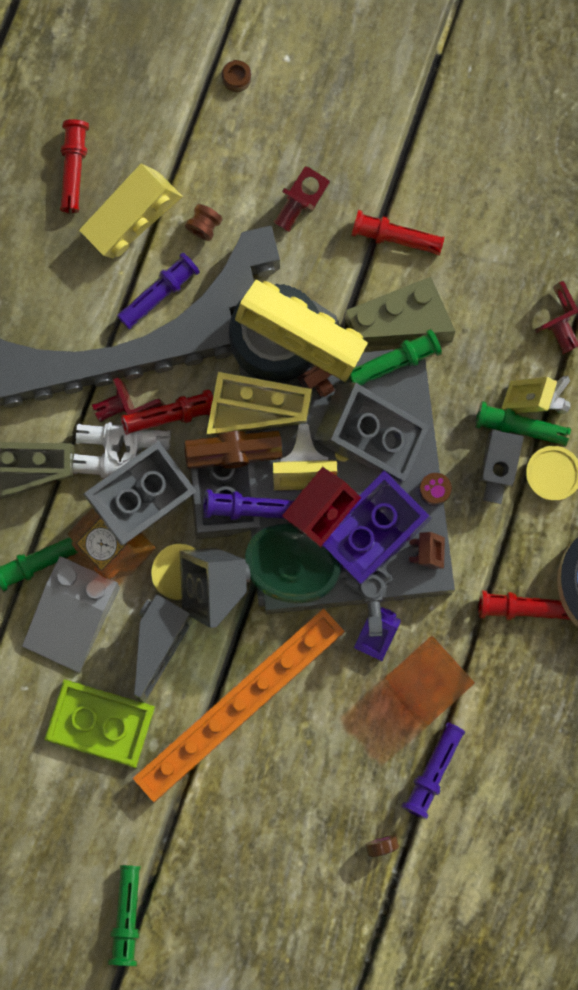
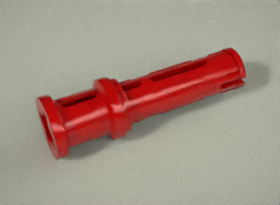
[60,119,89,213]
[351,210,445,256]
[121,389,213,435]
[478,590,571,620]

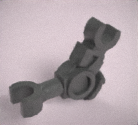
[329,560,393,637]

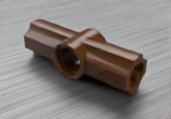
[184,431,282,469]

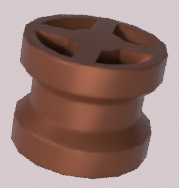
[185,204,223,241]

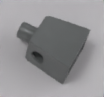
[479,430,524,504]

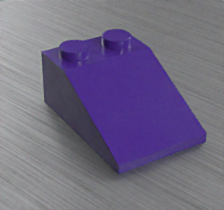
[323,471,432,584]

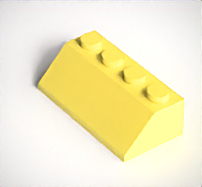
[235,280,368,382]

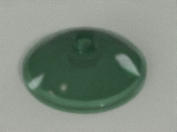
[244,524,341,604]

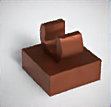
[297,366,335,397]
[409,532,445,569]

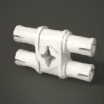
[73,422,171,479]

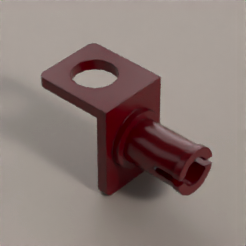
[274,166,330,232]
[535,281,578,354]
[92,377,166,422]

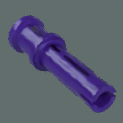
[117,252,200,330]
[203,489,294,520]
[401,723,465,820]

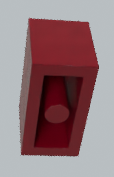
[282,466,361,547]

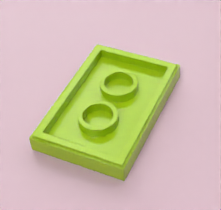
[44,679,155,768]

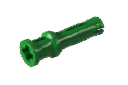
[349,329,442,386]
[475,401,571,447]
[0,531,82,592]
[108,865,141,966]

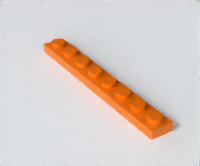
[133,608,345,803]

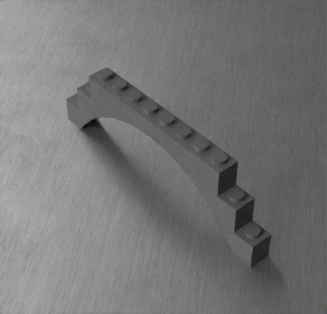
[0,226,280,408]

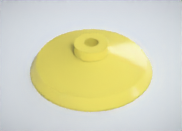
[526,446,578,500]
[151,544,195,600]

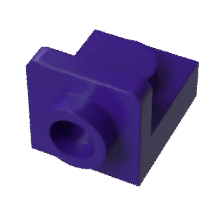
[354,607,401,661]

